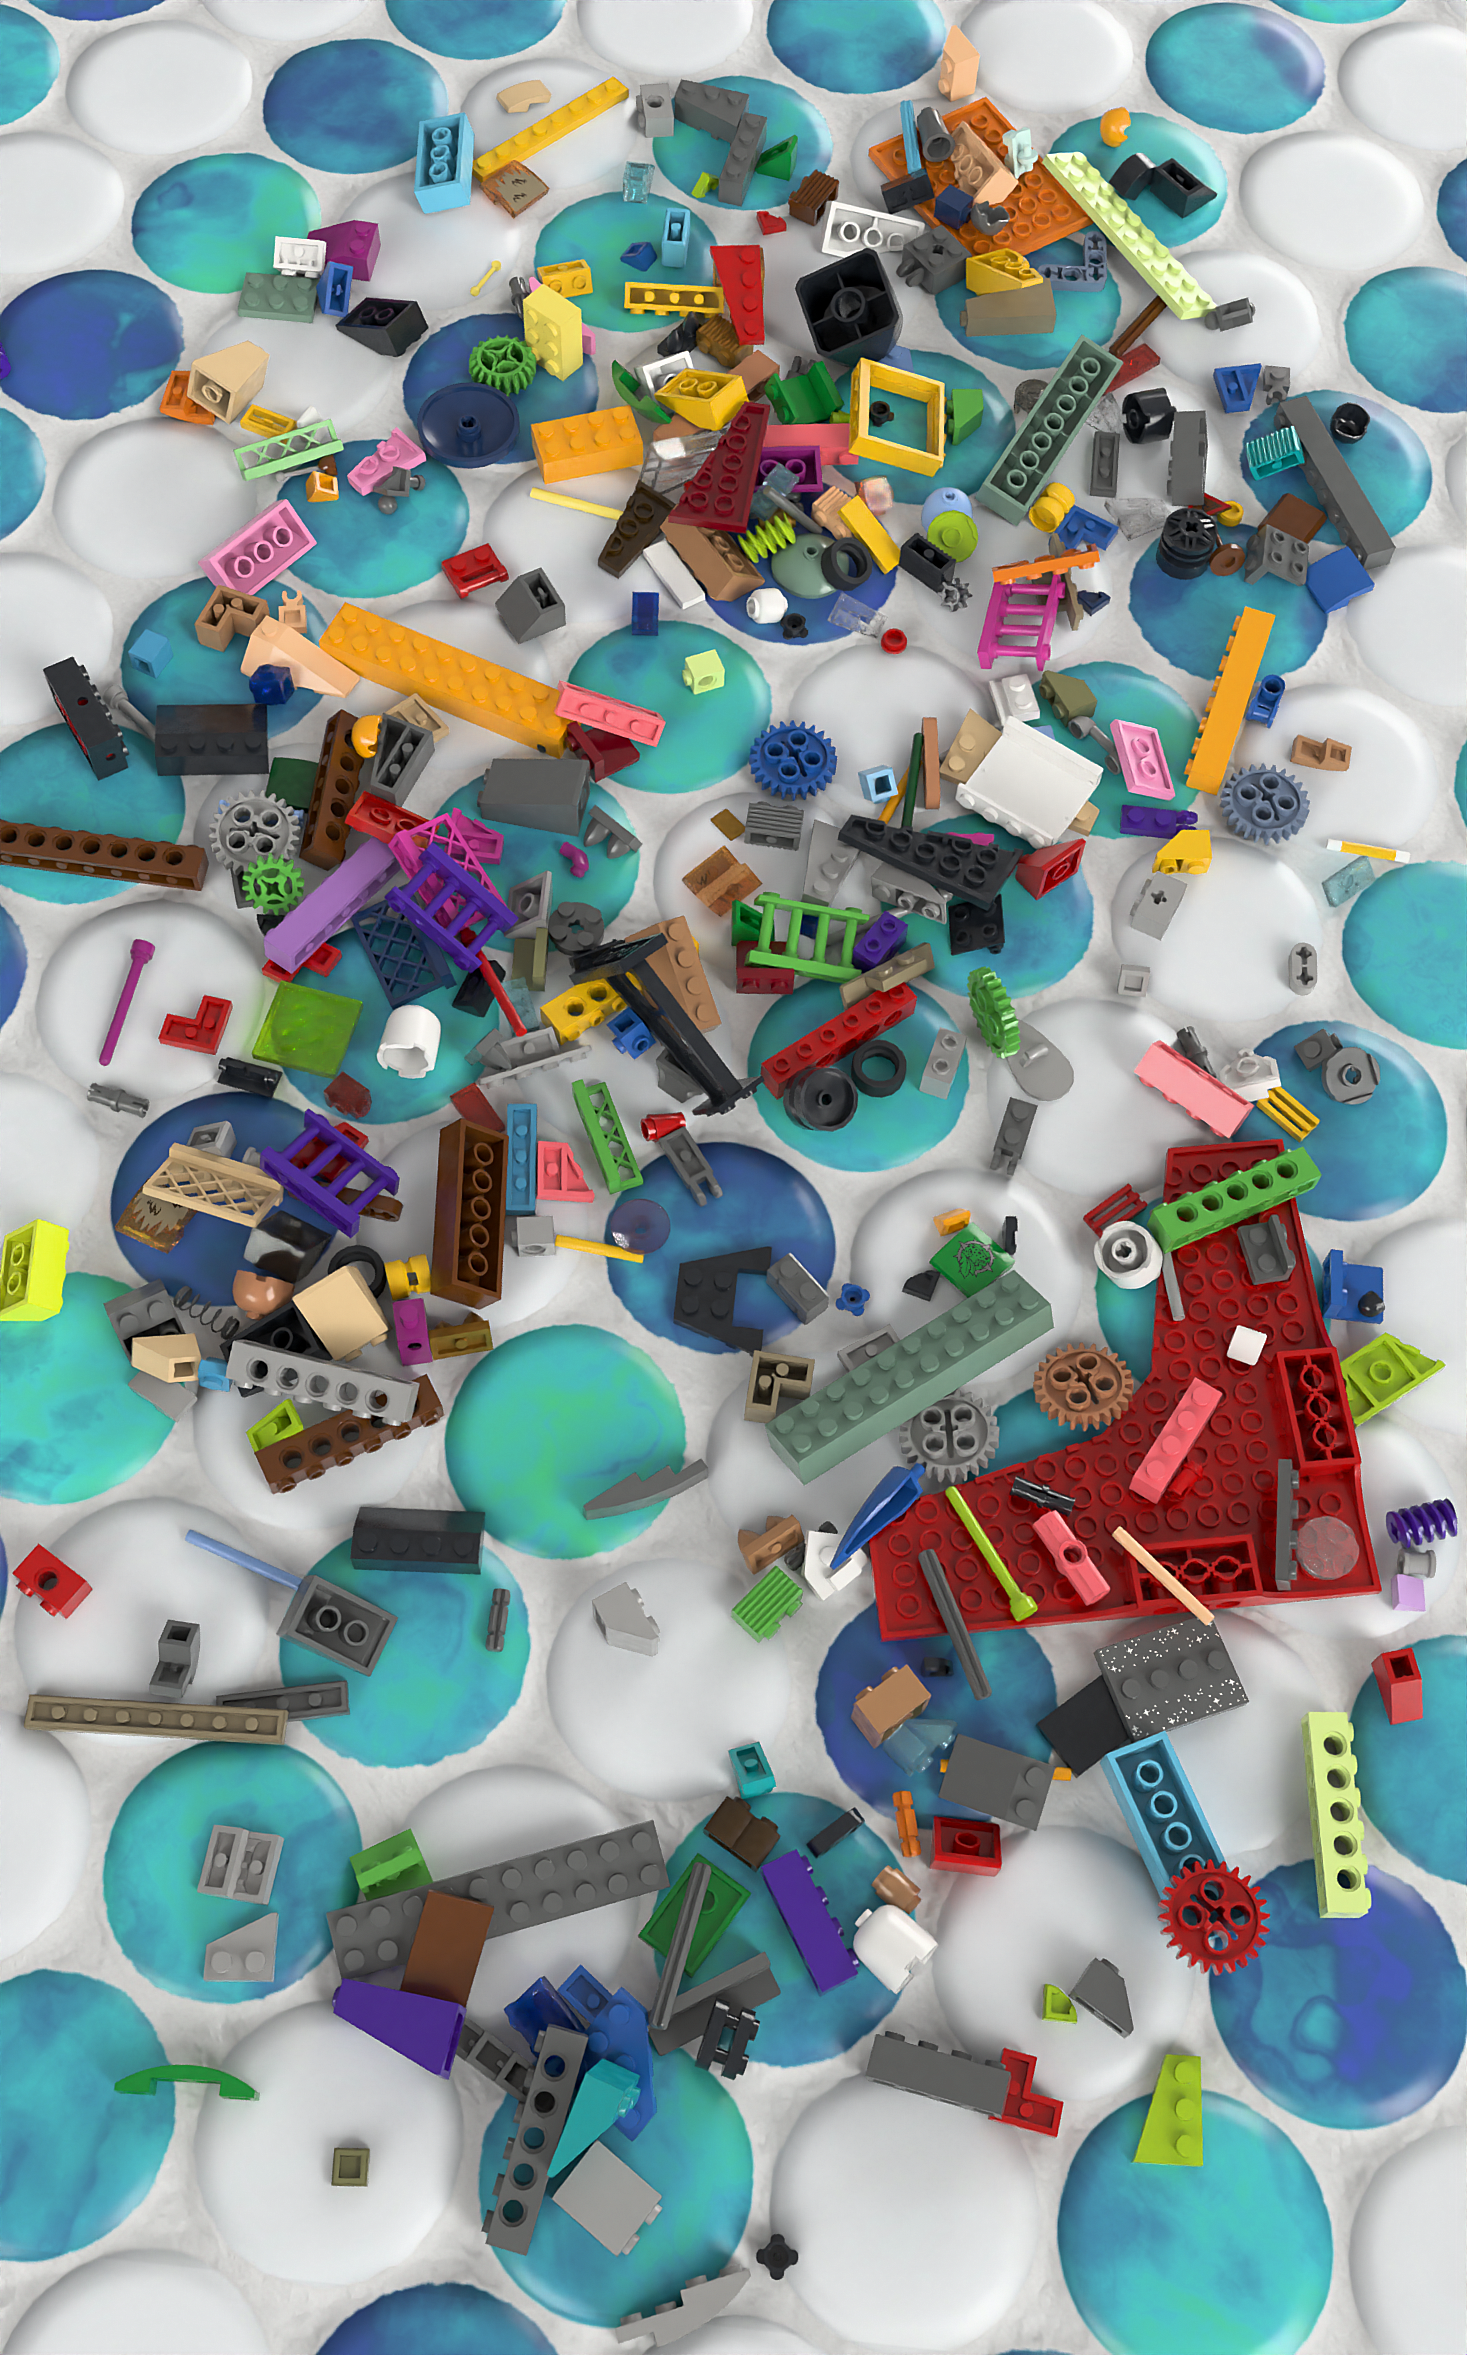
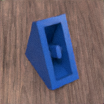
[316,262,353,318]

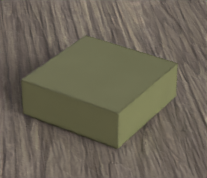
[331,2148,370,2187]

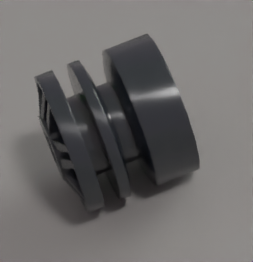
[1156,508,1218,580]

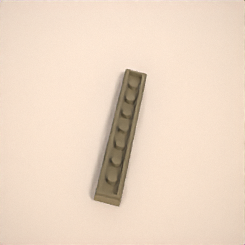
[23,1694,289,1745]

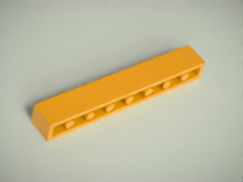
[1184,606,1276,796]

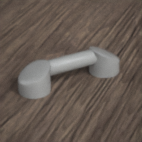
[1068,716,1122,775]

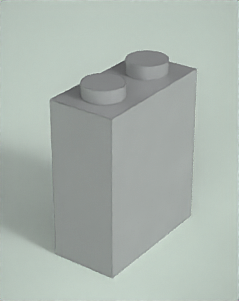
[551,2140,663,2257]

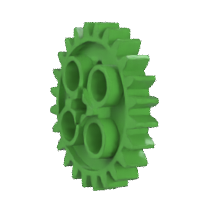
[967,966,1021,1059]

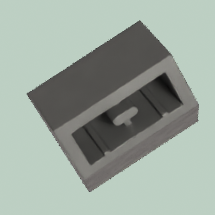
[495,567,566,645]
[103,1278,186,1367]

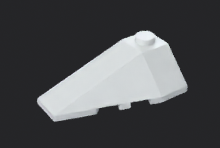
[821,201,925,257]

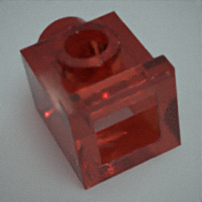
[323,1071,372,1119]

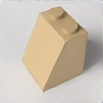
[187,340,270,425]
[292,1266,393,1363]

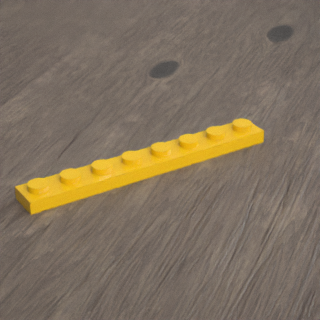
[472,76,629,185]

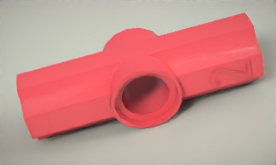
[1033,1510,1110,1606]

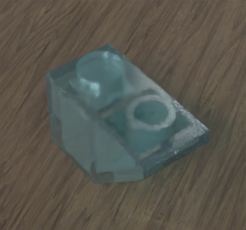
[623,161,655,204]
[882,1719,958,1777]

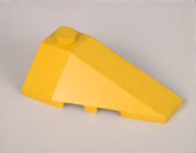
[966,248,1043,296]

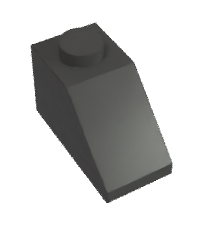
[1068,1958,1134,2038]

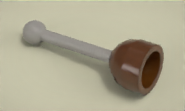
[275,454,338,481]

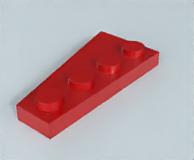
[709,245,765,345]

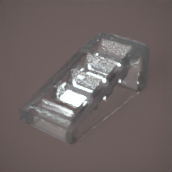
[827,592,888,639]

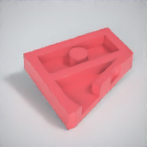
[536,1141,594,1203]

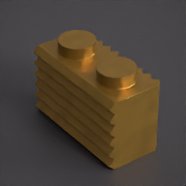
[696,313,754,369]

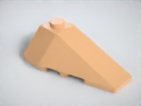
[950,121,1019,208]
[240,615,360,698]

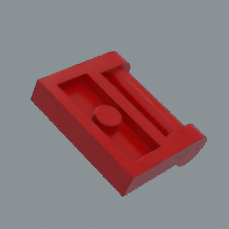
[441,543,509,599]

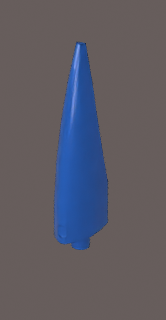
[830,1463,926,1570]

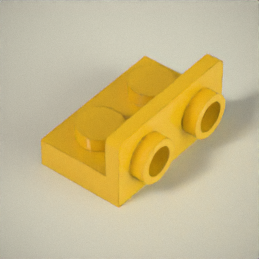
[537,259,593,298]

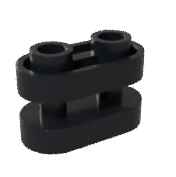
[695,1998,760,2080]

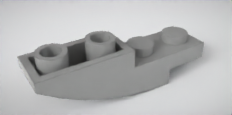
[615,2264,751,2348]

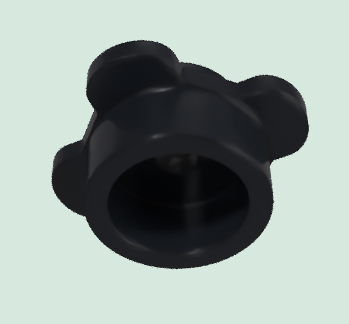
[869,401,894,427]
[780,613,808,640]
[756,2234,798,2280]

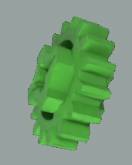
[242,853,305,915]

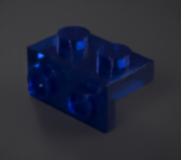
[504,1976,586,2064]

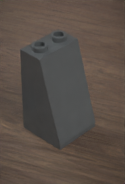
[477,758,590,837]

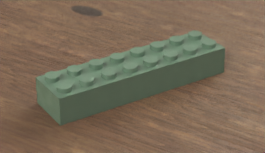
[975,334,1124,526]

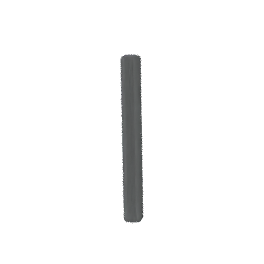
[918,1549,992,1701]
[649,1862,711,2030]

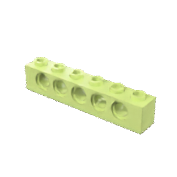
[1301,1712,1371,1918]

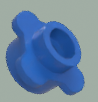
[835,1283,870,1316]

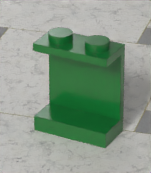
[764,361,845,425]

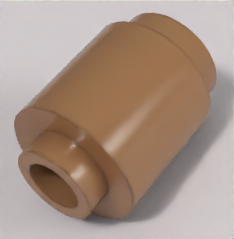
[871,1865,922,1915]

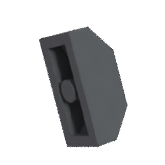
[656,1048,704,1104]

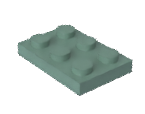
[238,272,320,323]

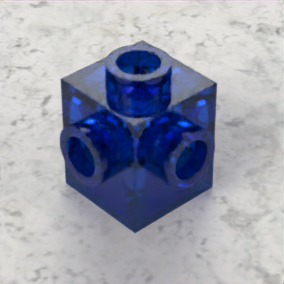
[249,664,295,706]

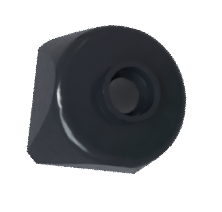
[795,248,903,368]

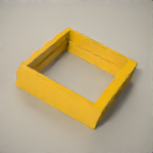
[849,357,947,477]

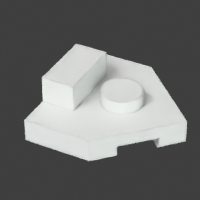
[1219,1047,1281,1102]
[801,1531,870,1601]

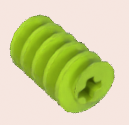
[737,511,796,563]

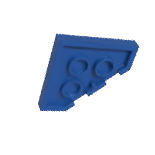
[555,1987,657,2142]

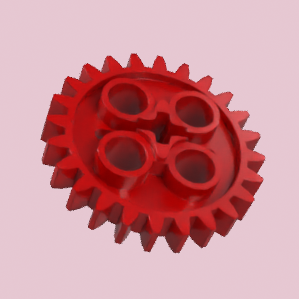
[1157,1859,1270,1976]

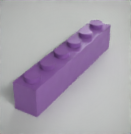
[264,836,401,974]

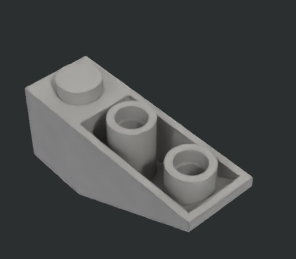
[871,862,947,924]

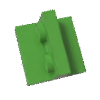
[349,1828,433,1900]

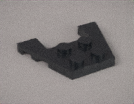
[673,1246,772,1357]

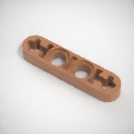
[921,717,940,810]

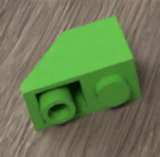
[946,389,984,445]

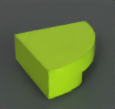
[691,172,719,198]
[1042,1984,1077,2024]

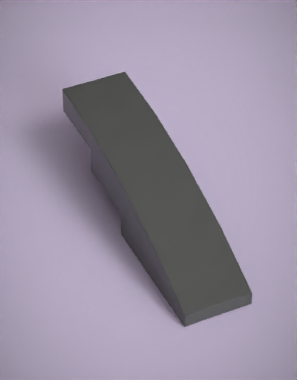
[583,1458,708,1520]
[456,2016,555,2110]

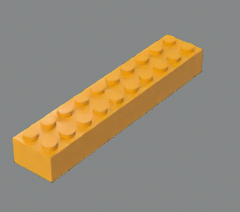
[319,602,582,759]

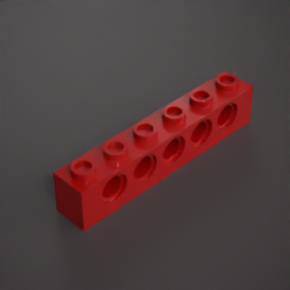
[760,982,917,1100]

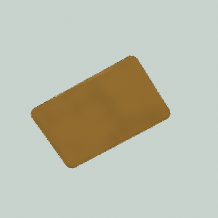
[711,809,745,841]

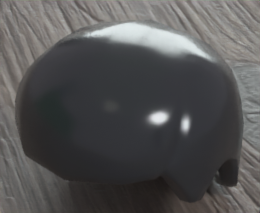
[1330,402,1370,444]

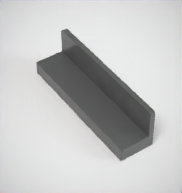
[647,1951,781,2056]

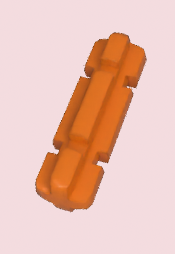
[892,1791,921,1858]

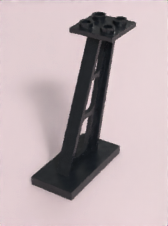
[569,932,765,1117]

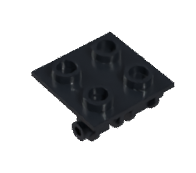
[948,894,1005,956]

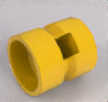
[1028,482,1075,533]
[384,1253,431,1301]

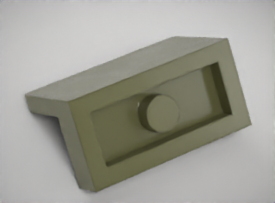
[511,928,549,992]

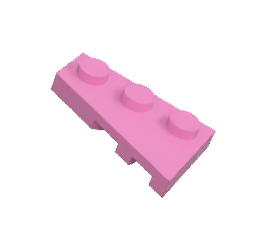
[347,427,426,496]

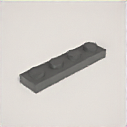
[1275,1459,1299,1590]

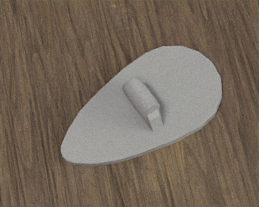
[1006,1019,1074,1101]

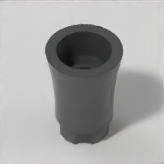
[917,107,955,162]

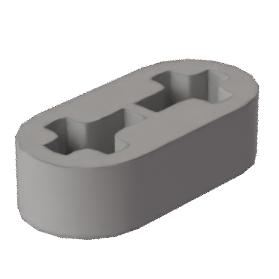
[1288,943,1317,996]

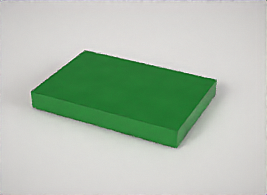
[638,1853,751,1979]

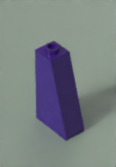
[332,1978,467,2080]

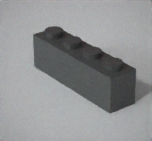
[719,112,767,207]
[865,2031,1012,2119]

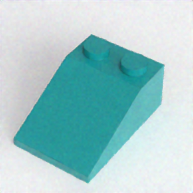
[546,2058,641,2178]

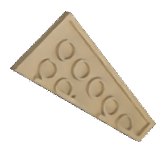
[939,708,1100,837]

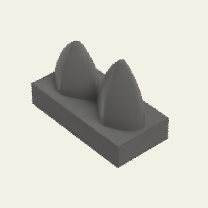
[584,805,642,859]
[464,1028,512,1070]

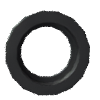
[821,537,873,591]
[851,1040,906,1098]
[327,1245,387,1299]

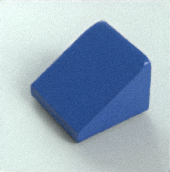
[620,242,657,272]

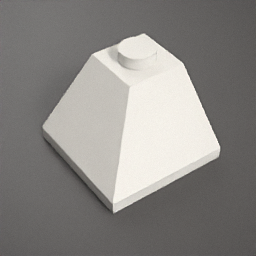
[634,351,694,414]

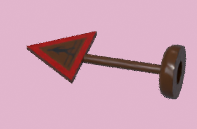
[1188,492,1245,576]

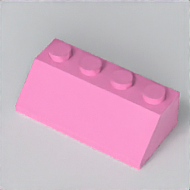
[198,499,317,595]

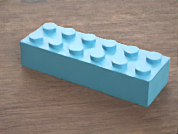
[1100,1731,1245,1941]

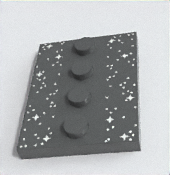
[1093,1617,1249,1744]

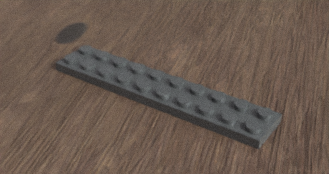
[326,1819,670,1980]

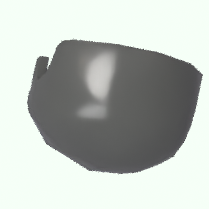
[970,201,1010,236]

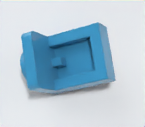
[198,1357,233,1392]

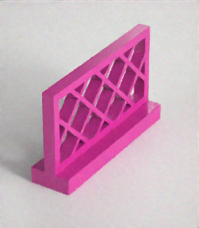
[388,813,507,936]

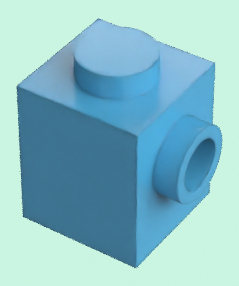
[128,629,173,679]
[858,765,898,804]

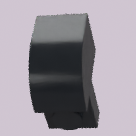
[1109,153,1158,201]

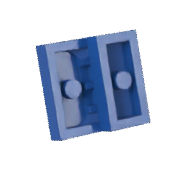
[1305,546,1375,614]

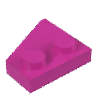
[444,808,504,865]

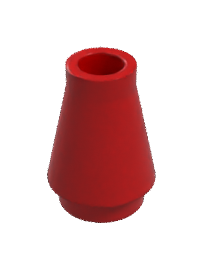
[640,1112,686,1142]

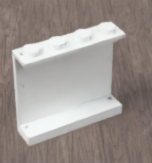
[955,715,1104,850]

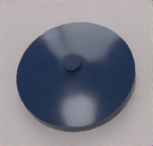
[417,382,520,469]

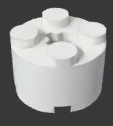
[1094,1221,1163,1289]

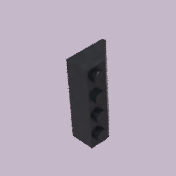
[350,1507,486,1575]

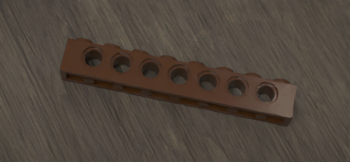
[0,819,209,891]

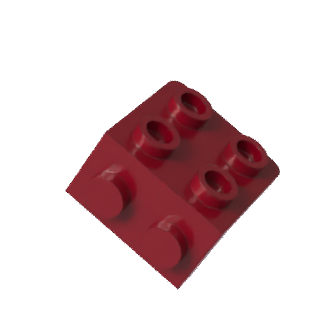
[565,721,640,783]
[736,941,794,995]

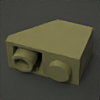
[1039,670,1097,728]

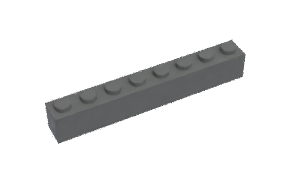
[1274,396,1396,571]

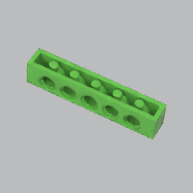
[1147,1147,1322,1254]

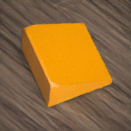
[306,471,339,502]
[933,1208,971,1236]

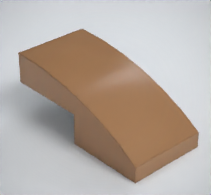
[1290,734,1352,771]

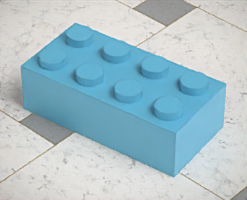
[414,112,475,214]

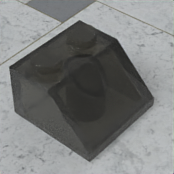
[243,1210,332,1284]

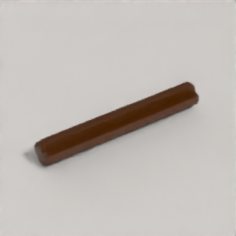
[1109,295,1168,359]

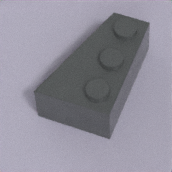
[674,79,749,147]
[1167,410,1208,506]
[370,713,435,807]

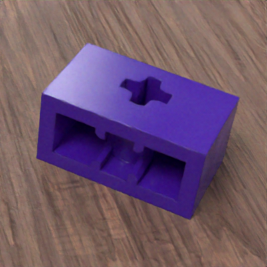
[852,911,908,974]

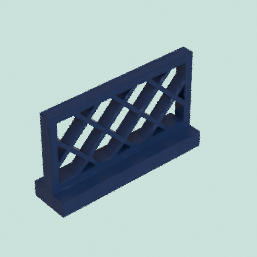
[350,883,457,1010]

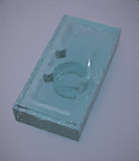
[1321,855,1376,908]
[501,977,540,1037]

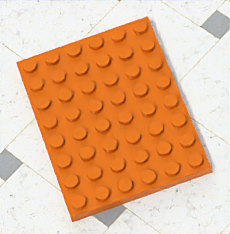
[868,97,1094,257]

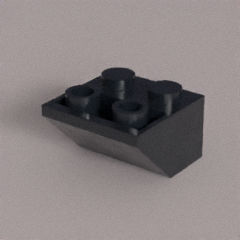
[1150,158,1217,219]

